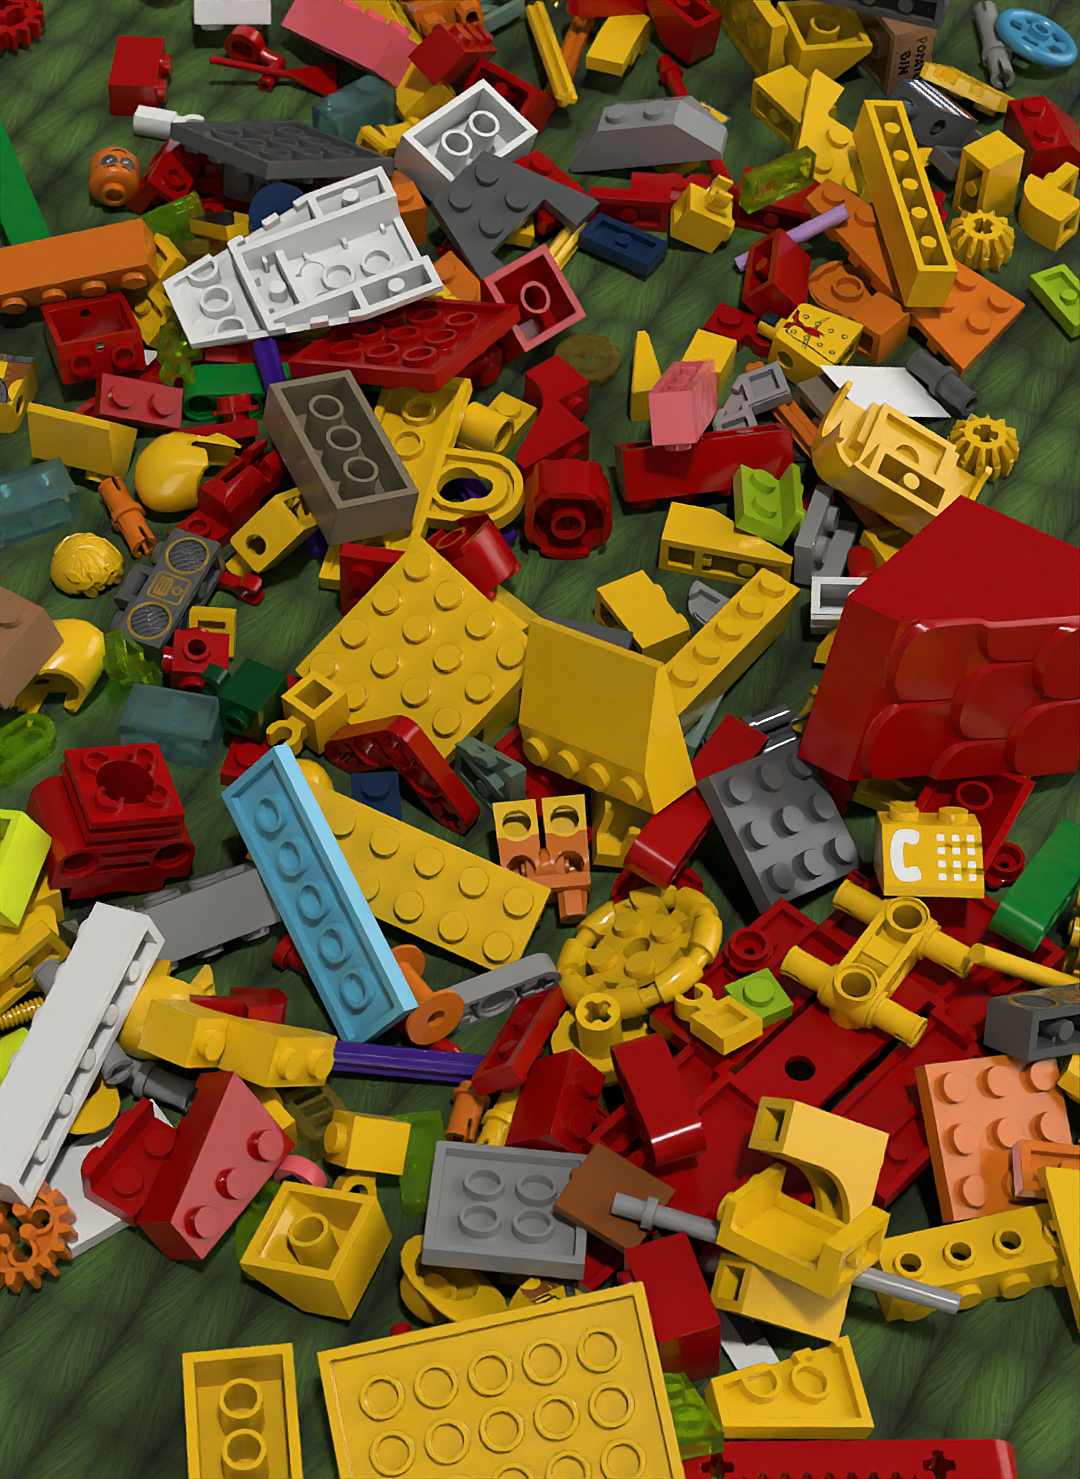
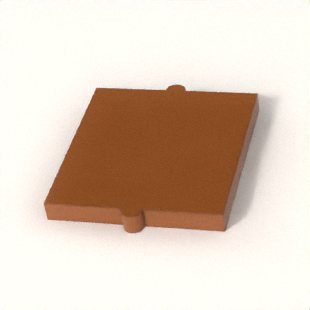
[552,1142,676,1253]

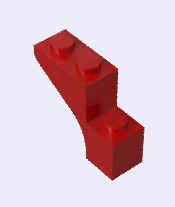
[515,355,590,484]

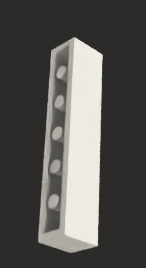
[0,902,165,1209]

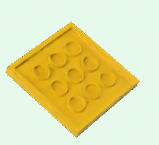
[295,536,528,777]

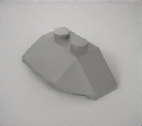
[569,95,728,173]

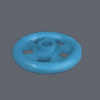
[995,8,1078,68]

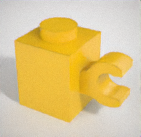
[324,1109,411,1197]

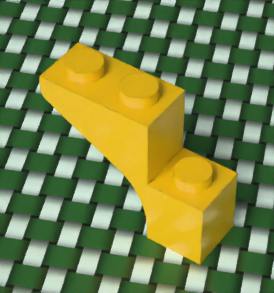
[138,999,338,1087]

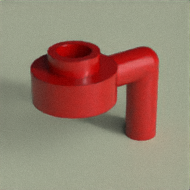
[224,25,287,92]

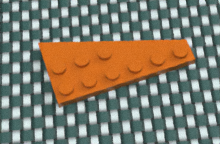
[803,178,1026,379]

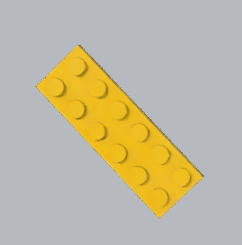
[246,778,552,970]

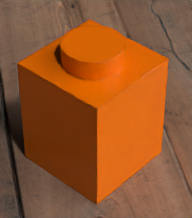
[848,291,911,366]

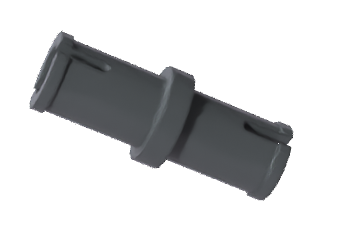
[907,349,982,416]

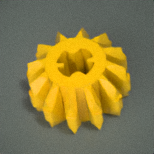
[947,208,1015,275]
[947,413,1019,483]

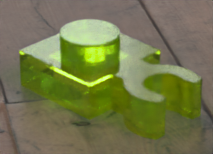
[156,321,203,387]
[102,628,163,700]

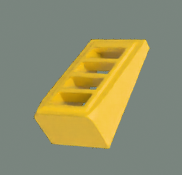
[630,330,661,422]

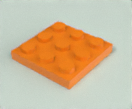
[914,1054,1073,1223]

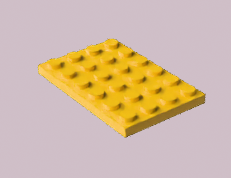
[317,1281,686,1479]

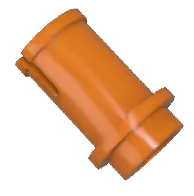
[443,1080,491,1144]

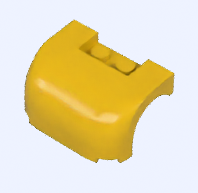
[811,380,993,536]

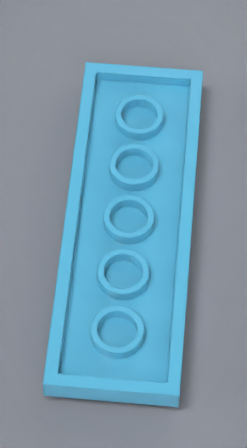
[221,744,419,1043]

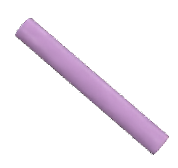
[735,203,851,273]

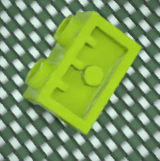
[733,463,806,546]

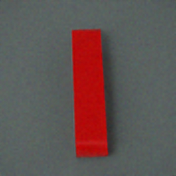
[622,713,770,891]

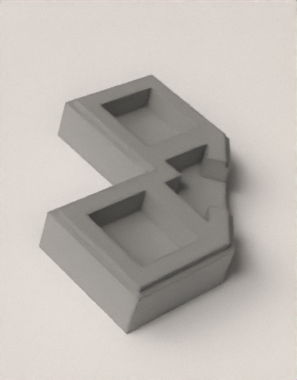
[711,361,793,431]

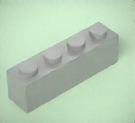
[60,861,281,971]

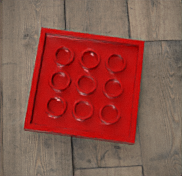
[288,297,521,393]

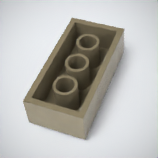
[262,370,419,546]

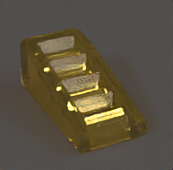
[274,1082,349,1162]

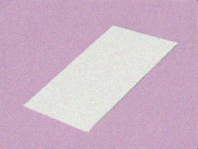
[819,365,950,417]

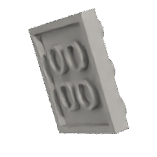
[421,1140,588,1280]

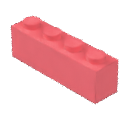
[281,0,418,88]
[648,359,719,451]

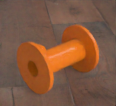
[391,944,464,1045]

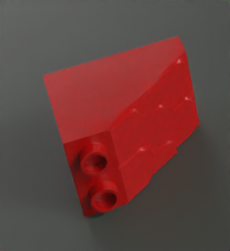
[797,495,1080,781]

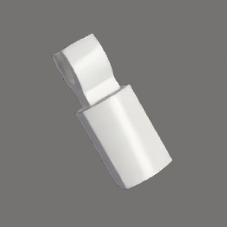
[133,105,204,140]

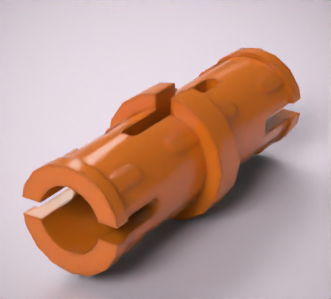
[98,476,158,558]

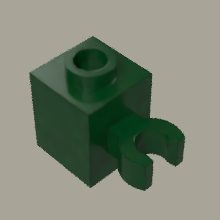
[200,658,288,742]

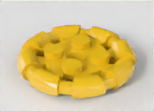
[556,885,723,1020]

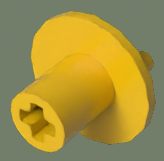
[551,992,649,1088]

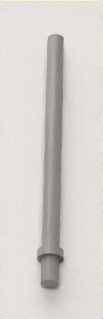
[611,1192,961,1316]

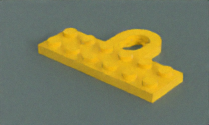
[318,377,525,590]

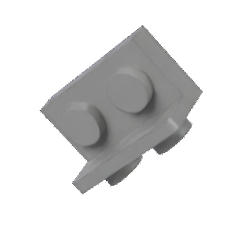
[794,484,858,585]

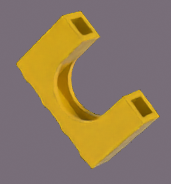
[710,1096,889,1343]

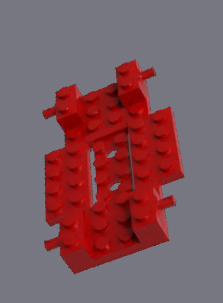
[584,868,1066,1279]

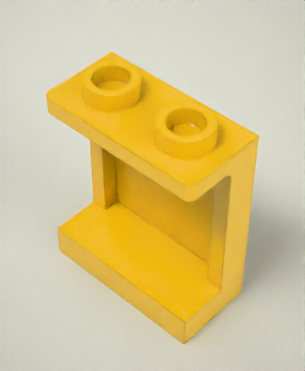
[716,1162,891,1300]

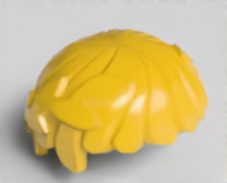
[50,533,124,598]

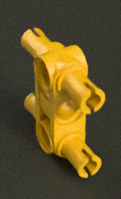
[780,879,974,1048]

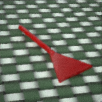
[209,56,338,103]

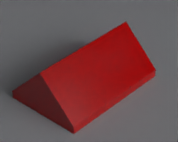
[914,771,1036,878]

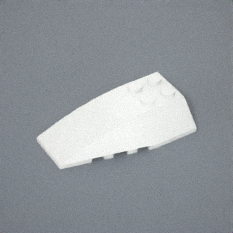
[162,166,444,349]

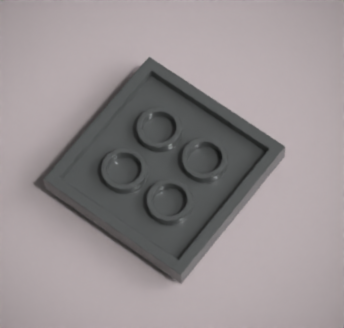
[696,739,865,914]

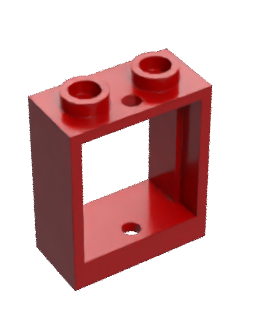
[40,290,147,385]

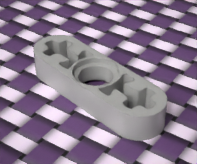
[443,953,561,1035]

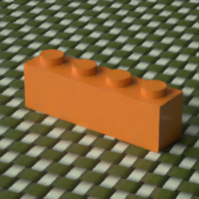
[0,218,159,314]

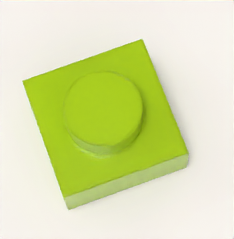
[723,967,793,1028]

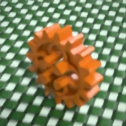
[0,1180,78,1293]

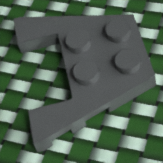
[430,150,599,281]

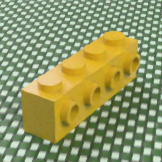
[871,1202,1066,1322]

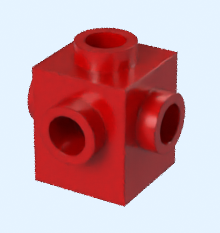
[162,627,230,697]

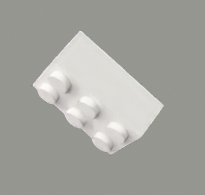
[393,79,538,202]

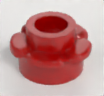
[724,927,774,973]

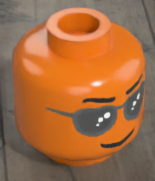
[88,147,140,207]

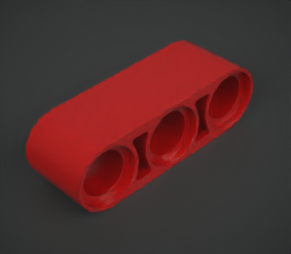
[610,1032,707,1167]

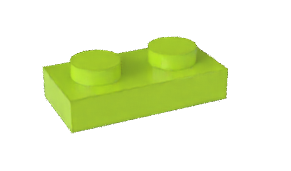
[1028,264,1080,338]

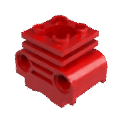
[25,742,195,900]

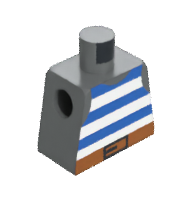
[888,79,978,147]

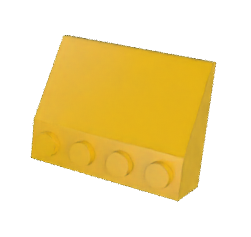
[518,616,696,815]

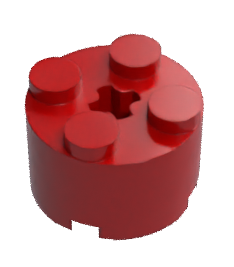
[523,459,613,560]
[425,511,521,601]

